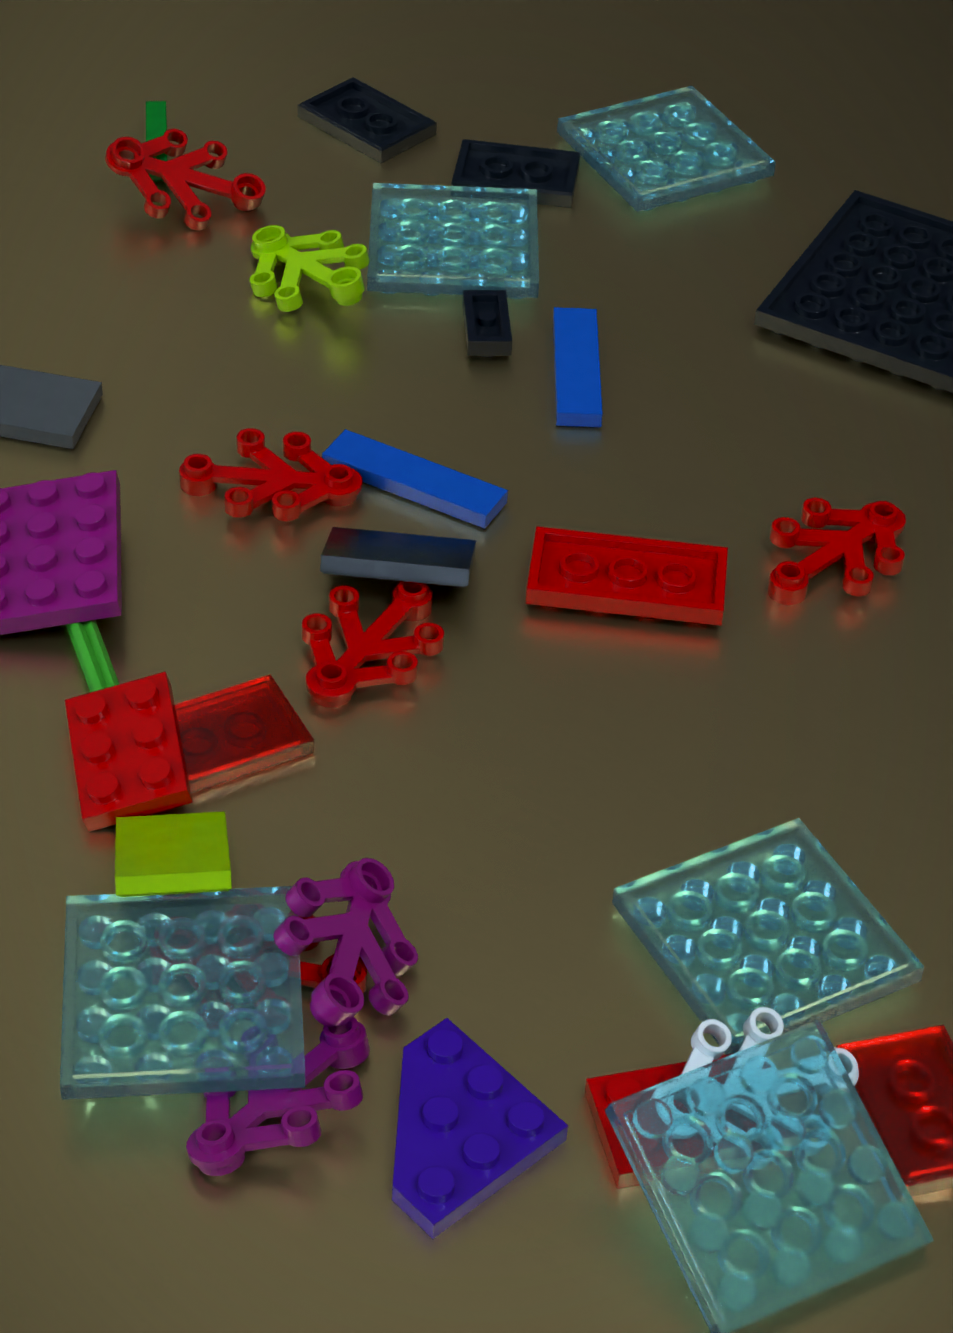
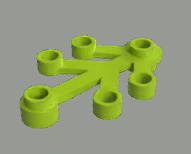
[249,225,370,312]

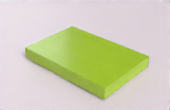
[115,811,232,897]

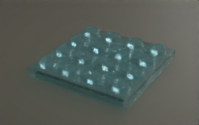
[557,86,776,212]
[367,183,539,299]
[612,818,924,1055]
[60,886,306,1100]
[605,1019,934,1333]

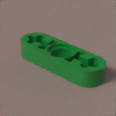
[146,101,168,181]

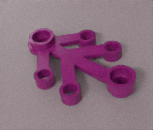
[273,858,418,1027]
[186,1017,370,1176]

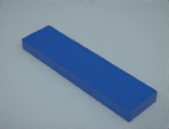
[553,307,603,428]
[322,429,508,529]

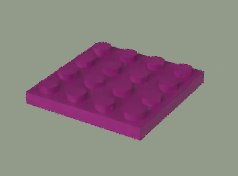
[0,470,122,635]

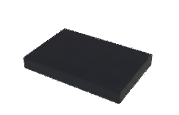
[298,77,437,163]
[451,139,581,208]
[320,527,476,587]

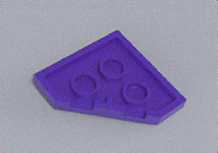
[392,1018,568,1239]

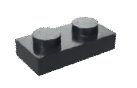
[462,290,512,358]

